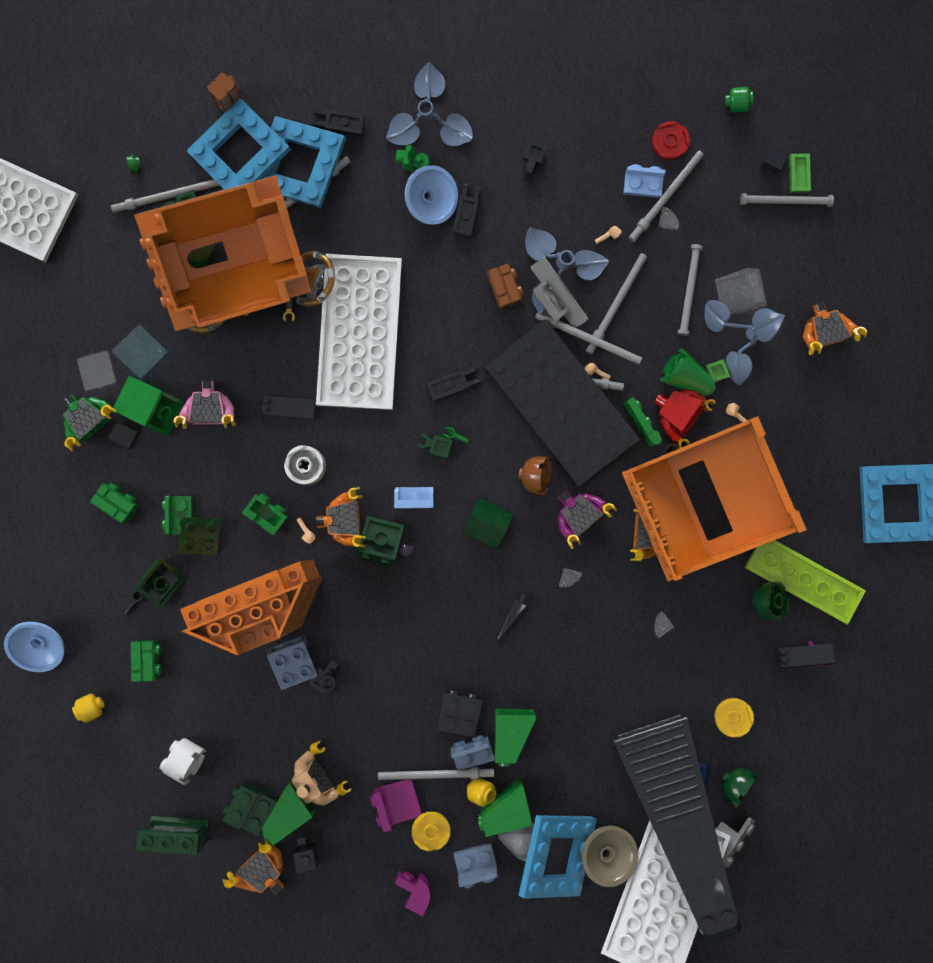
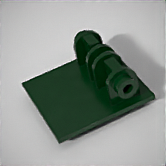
[178,517,222,554]

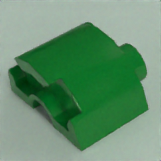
[242,493,287,535]

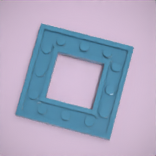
[187,98,291,190]
[262,116,346,208]
[859,464,933,543]
[519,815,597,899]

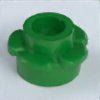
[126,154,141,173]

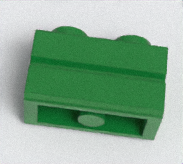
[90,483,139,524]
[131,640,162,682]

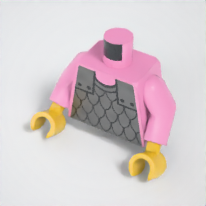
[174,381,236,429]

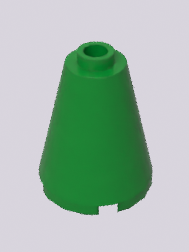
[660,349,716,397]

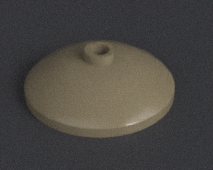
[581,826,638,887]

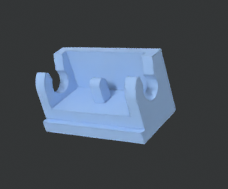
[394,487,434,509]

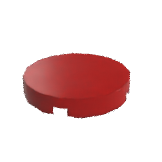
[652,121,690,160]

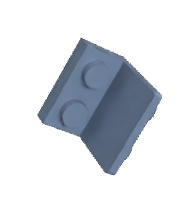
[267,635,317,690]
[451,735,495,770]
[454,843,498,888]

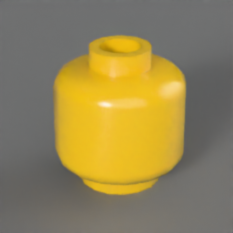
[72,694,104,723]
[467,778,496,807]

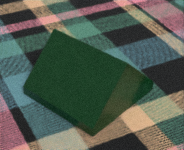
[463,498,513,549]
[134,557,186,609]

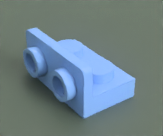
[623,164,666,198]

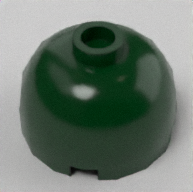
[752,582,789,621]
[721,768,758,809]

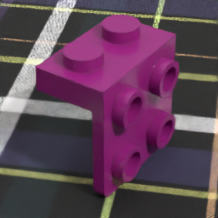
[370,779,421,832]

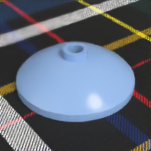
[405,165,458,225]
[4,622,65,672]

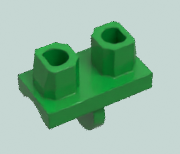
[395,145,430,173]

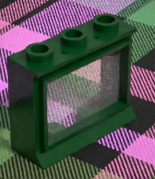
[136,816,209,855]

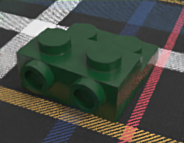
[357,516,404,567]
[222,782,278,837]

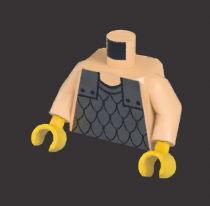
[292,741,351,806]

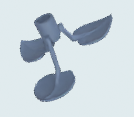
[386,62,473,147]
[525,227,609,316]
[705,300,785,385]

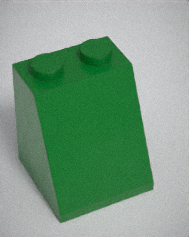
[113,376,185,436]
[494,709,536,767]
[478,778,533,837]
[262,779,318,845]

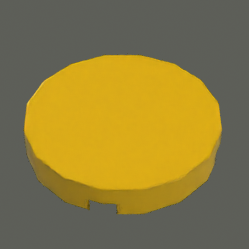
[714,698,754,737]
[412,812,450,851]

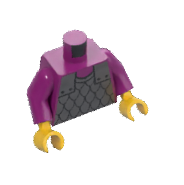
[557,491,617,549]

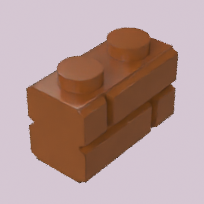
[207,73,242,113]
[487,264,524,310]

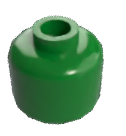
[726,86,753,113]

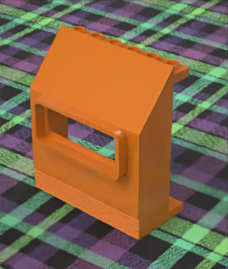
[622,416,806,581]

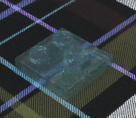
[112,324,168,379]

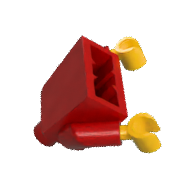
[655,390,716,449]

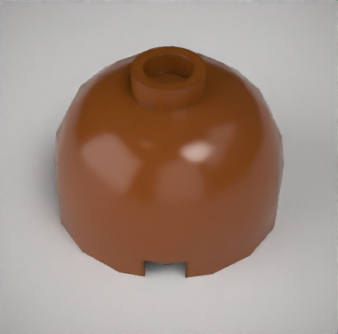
[519,456,552,495]

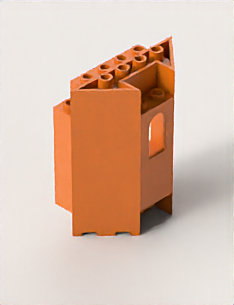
[134,175,312,331]
[180,560,323,655]

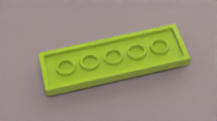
[744,540,866,624]

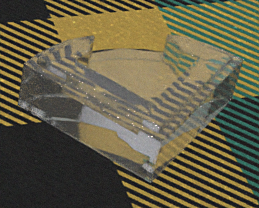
[659,207,679,230]
[559,568,582,587]
[654,611,674,638]

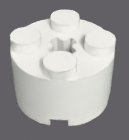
[284,445,326,485]
[159,738,206,785]

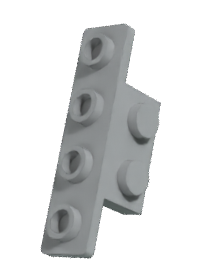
[531,257,588,328]
[717,817,755,869]

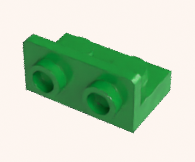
[162,496,193,535]

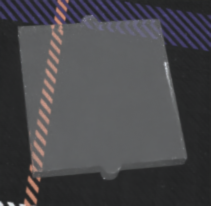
[77,351,117,391]

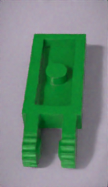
[623,397,662,447]

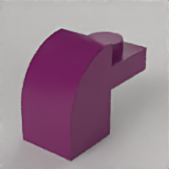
[395,871,431,916]

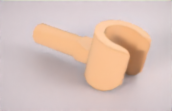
[595,226,622,244]
[584,363,610,379]
[726,403,747,423]
[297,518,315,544]

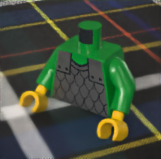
[63,394,117,451]

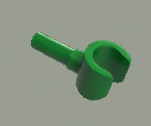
[441,427,469,443]

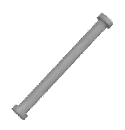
[740,193,834,207]
[678,244,703,336]

